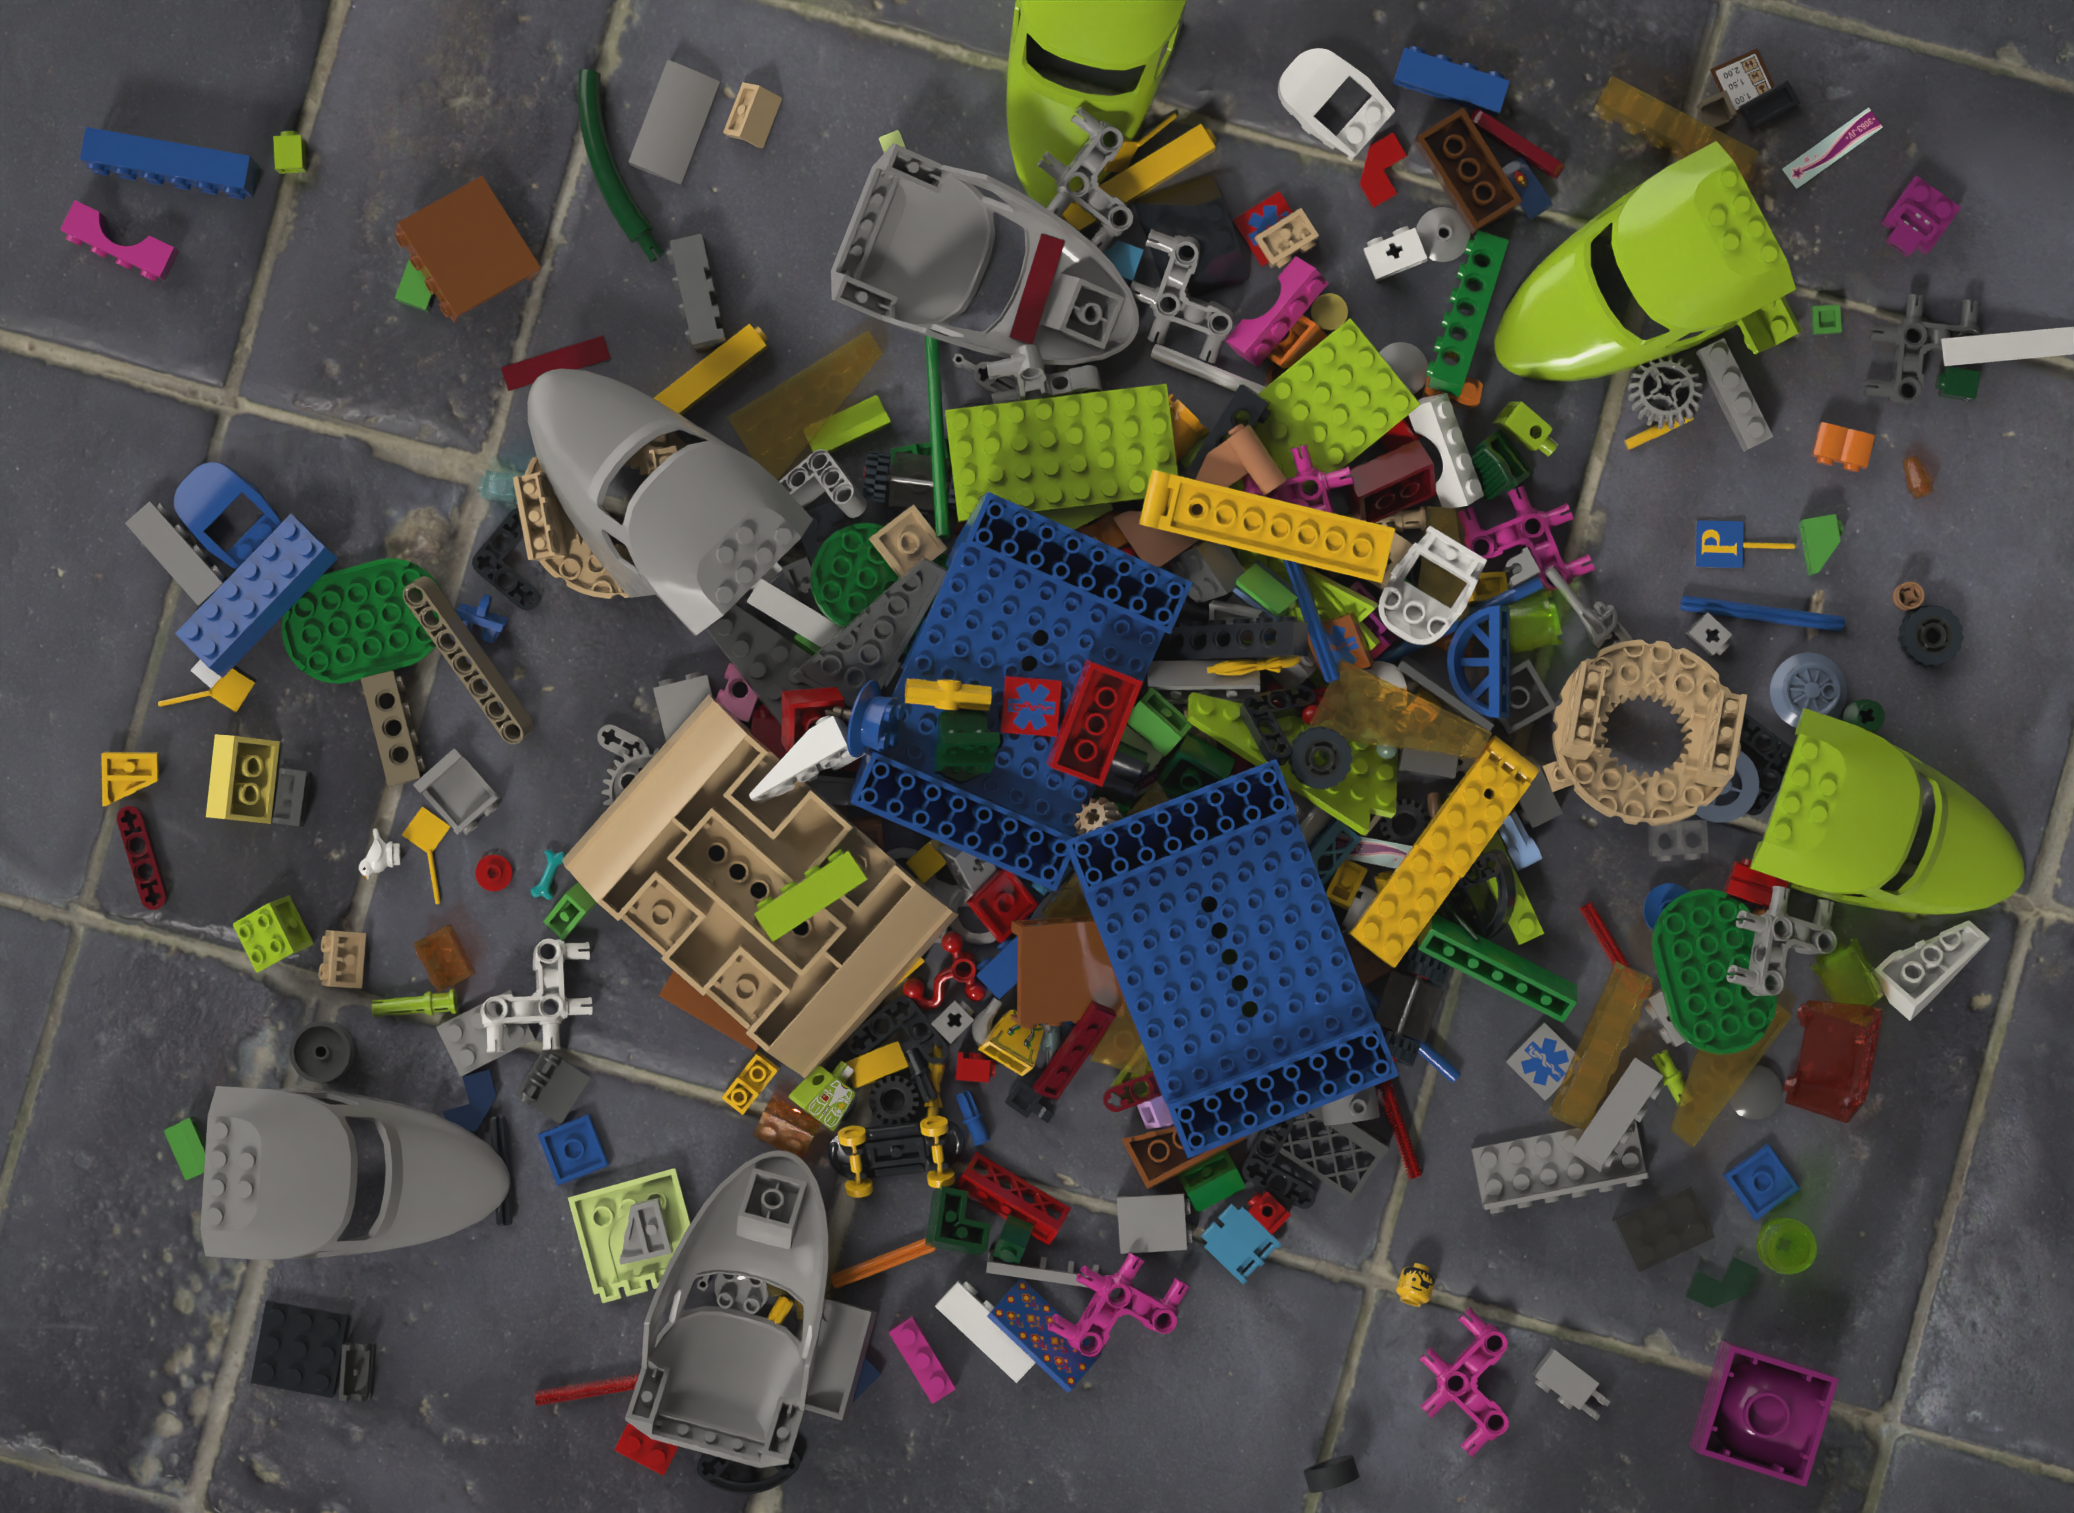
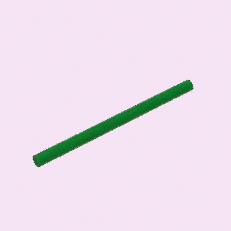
[925,329,950,539]

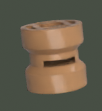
[1892,581,1924,611]

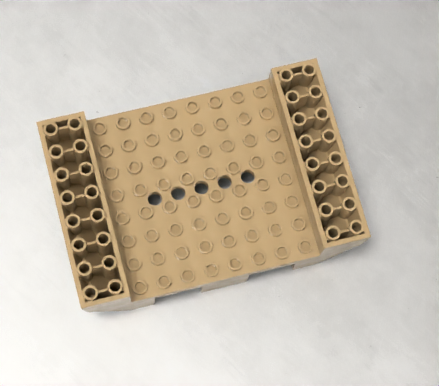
[562,694,959,1078]

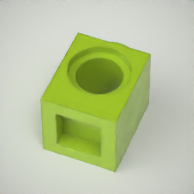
[273,131,307,174]

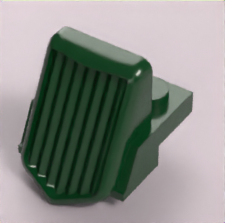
[1470,429,1534,501]
[934,711,1000,784]

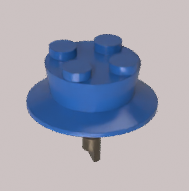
[825,680,905,758]

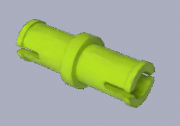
[1651,1049,1693,1107]

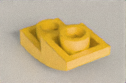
[845,1041,909,1090]
[721,1051,780,1115]

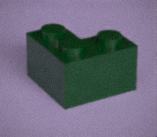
[925,1186,991,1256]

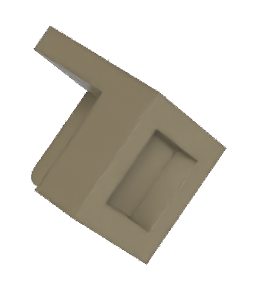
[1697,90,1737,132]

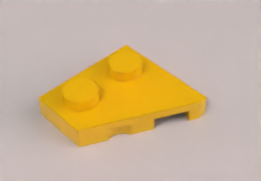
[101,752,159,806]

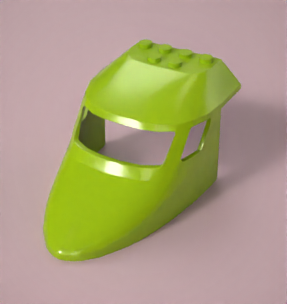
[1006,0,1187,208]
[1494,141,1796,382]
[1750,708,2025,915]

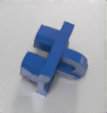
[455,594,509,643]

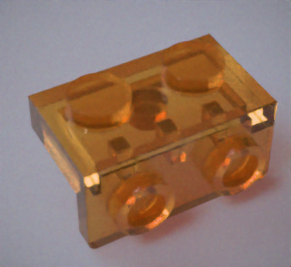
[413,924,476,992]
[752,1098,821,1159]

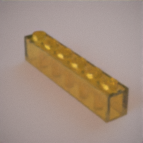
[1593,76,1759,180]
[1548,961,1654,1131]

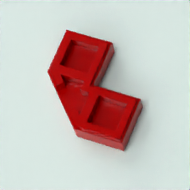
[1359,133,1407,208]

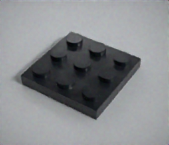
[251,1300,349,1398]

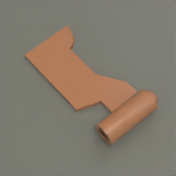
[1113,423,1287,567]

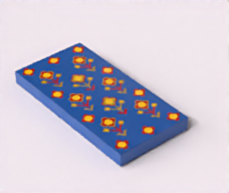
[987,1278,1102,1393]

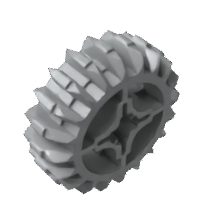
[1628,355,1703,429]

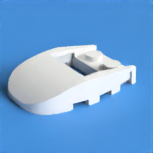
[1278,48,1395,162]
[1378,526,1487,645]

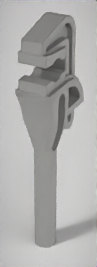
[1545,566,1633,650]

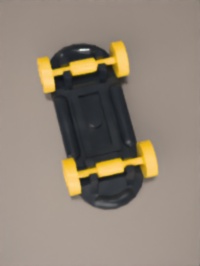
[828,1116,965,1198]

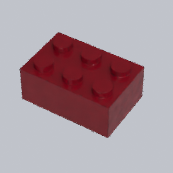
[1344,439,1436,523]

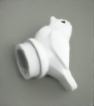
[359,828,401,880]

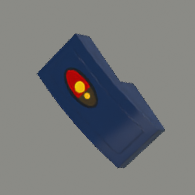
[1502,156,1553,220]

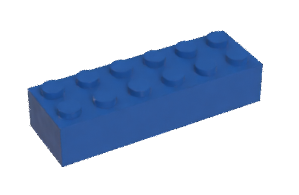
[80,127,259,200]
[175,514,338,678]

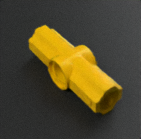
[904,678,992,711]

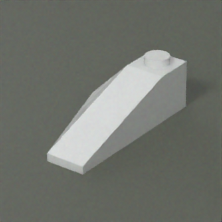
[749,716,866,804]
[1873,920,1990,1021]

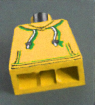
[978,1010,1044,1076]

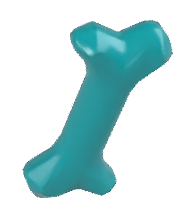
[531,849,566,900]

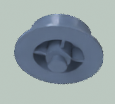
[1770,653,1847,728]
[1695,751,1759,823]

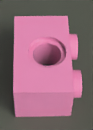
[716,663,759,723]

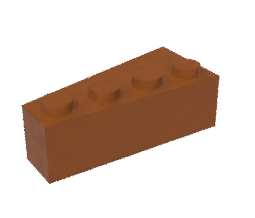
[1121,1126,1247,1190]

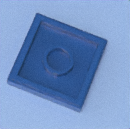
[537,1114,610,1186]
[1722,1143,1801,1221]

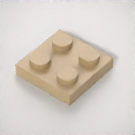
[869,504,948,578]

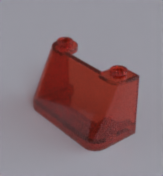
[1784,1000,1883,1124]

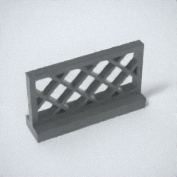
[1396,655,1495,740]
[1262,1107,1390,1201]

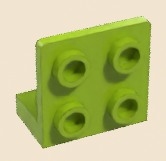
[1737,296,1802,354]
[233,895,314,973]

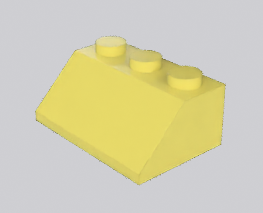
[206,734,280,824]

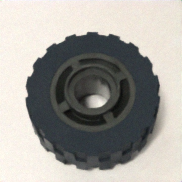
[1898,605,1964,667]
[1288,726,1353,789]

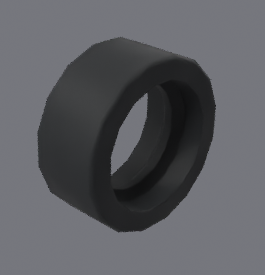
[1303,1455,1360,1493]

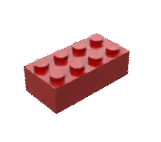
[1046,659,1143,787]

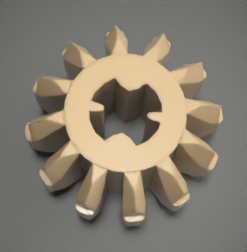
[1074,797,1123,835]

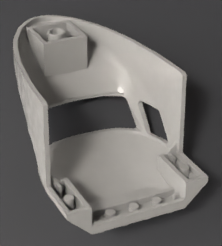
[831,143,1139,365]
[527,369,813,636]
[200,1086,511,1260]
[625,1150,828,1468]

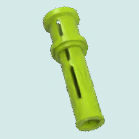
[371,989,458,1018]

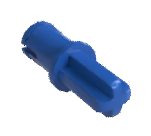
[956,1090,991,1146]

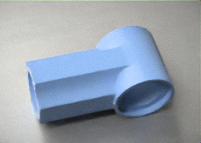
[1498,812,1542,872]

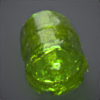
[1507,590,1564,654]
[1809,938,1883,1016]
[1755,1217,1817,1275]

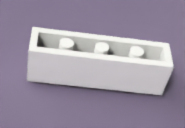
[935,1280,1036,1383]

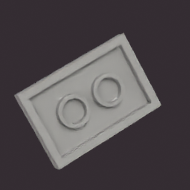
[436,989,536,1077]

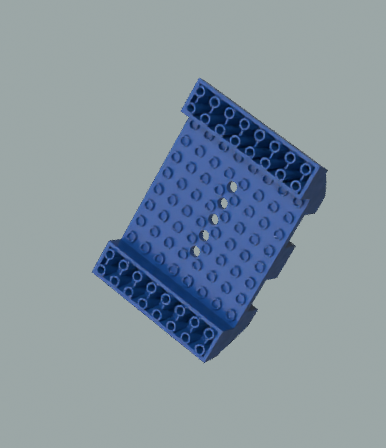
[850,492,1193,891]
[1065,759,1399,1158]

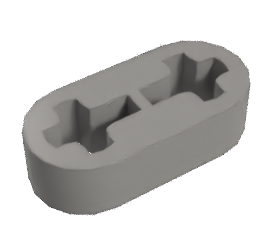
[597,724,647,758]

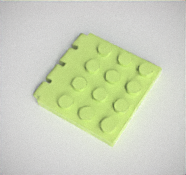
[568,1168,691,1303]

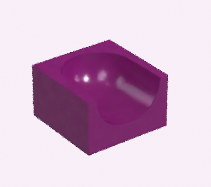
[1689,1339,1839,1487]

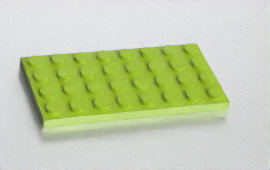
[1180,318,1421,492]
[945,384,1178,522]

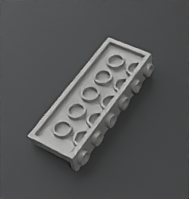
[1471,1120,1649,1214]

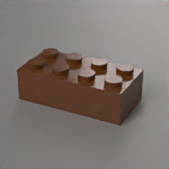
[1414,108,1522,235]

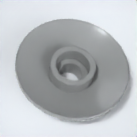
[1416,207,1470,262]

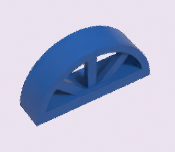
[1447,606,1510,718]

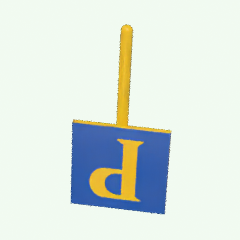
[1695,520,1796,568]

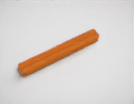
[830,1238,936,1288]

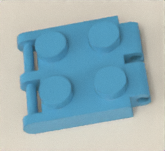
[1201,1204,1282,1285]

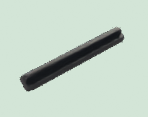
[489,1115,513,1226]

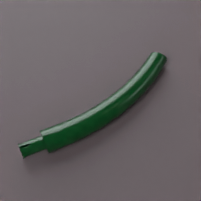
[578,69,665,263]

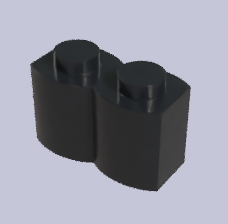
[1093,741,1150,806]

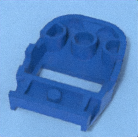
[174,462,282,570]

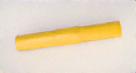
[1624,417,1694,450]

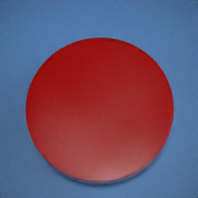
[475,855,513,891]

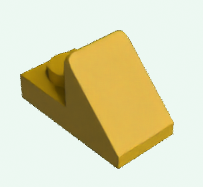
[1463,571,1508,604]
[905,839,947,883]
[1326,859,1368,910]

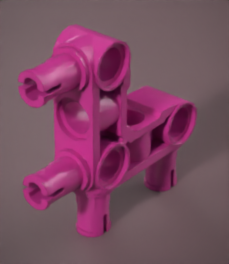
[1242,444,1366,521]
[1457,485,1595,591]
[1048,1252,1190,1357]
[1419,1307,1509,1458]

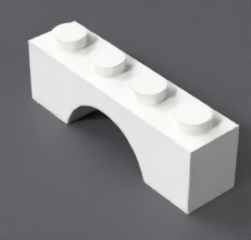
[1409,393,1484,510]

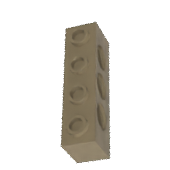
[361,670,426,787]

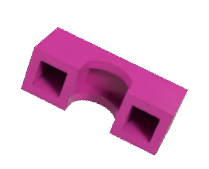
[888,1315,956,1404]

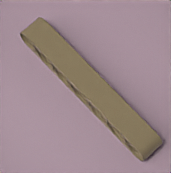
[403,576,534,744]

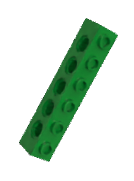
[1425,230,1509,397]

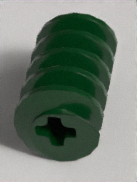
[1841,699,1885,733]

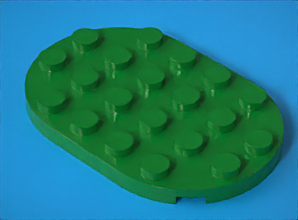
[810,523,949,656]
[282,558,444,684]
[1651,889,1777,1055]

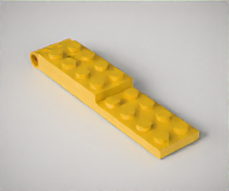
[1139,470,1395,583]
[1349,735,1539,968]

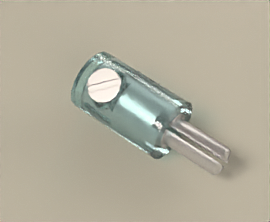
[1041,1023,1061,1066]

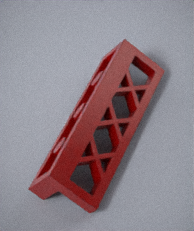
[954,1152,1071,1245]

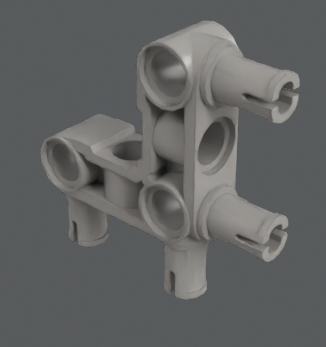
[1037,106,1133,252]
[1130,229,1235,363]
[986,344,1103,404]
[1727,886,1837,996]

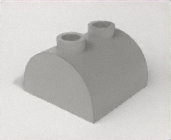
[1321,1085,1380,1126]

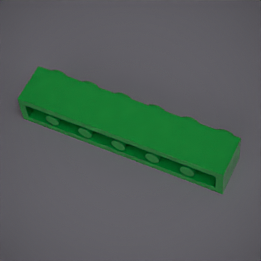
[1418,913,1578,1023]

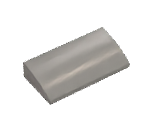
[628,60,721,185]
[805,1298,877,1421]

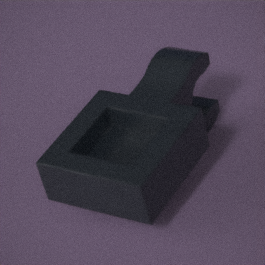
[1004,1080,1055,1123]

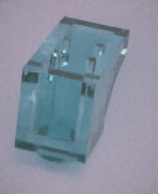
[477,470,517,506]

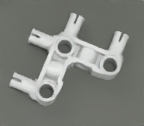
[480,939,592,1053]

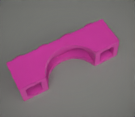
[60,200,179,282]
[1225,256,1329,367]

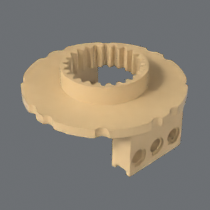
[513,431,687,599]
[1552,640,1747,826]

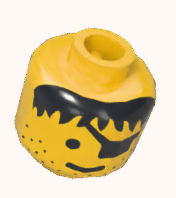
[1396,1263,1436,1307]

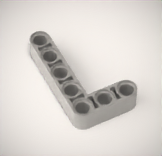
[779,449,867,518]

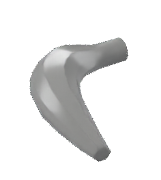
[972,997,1003,1065]

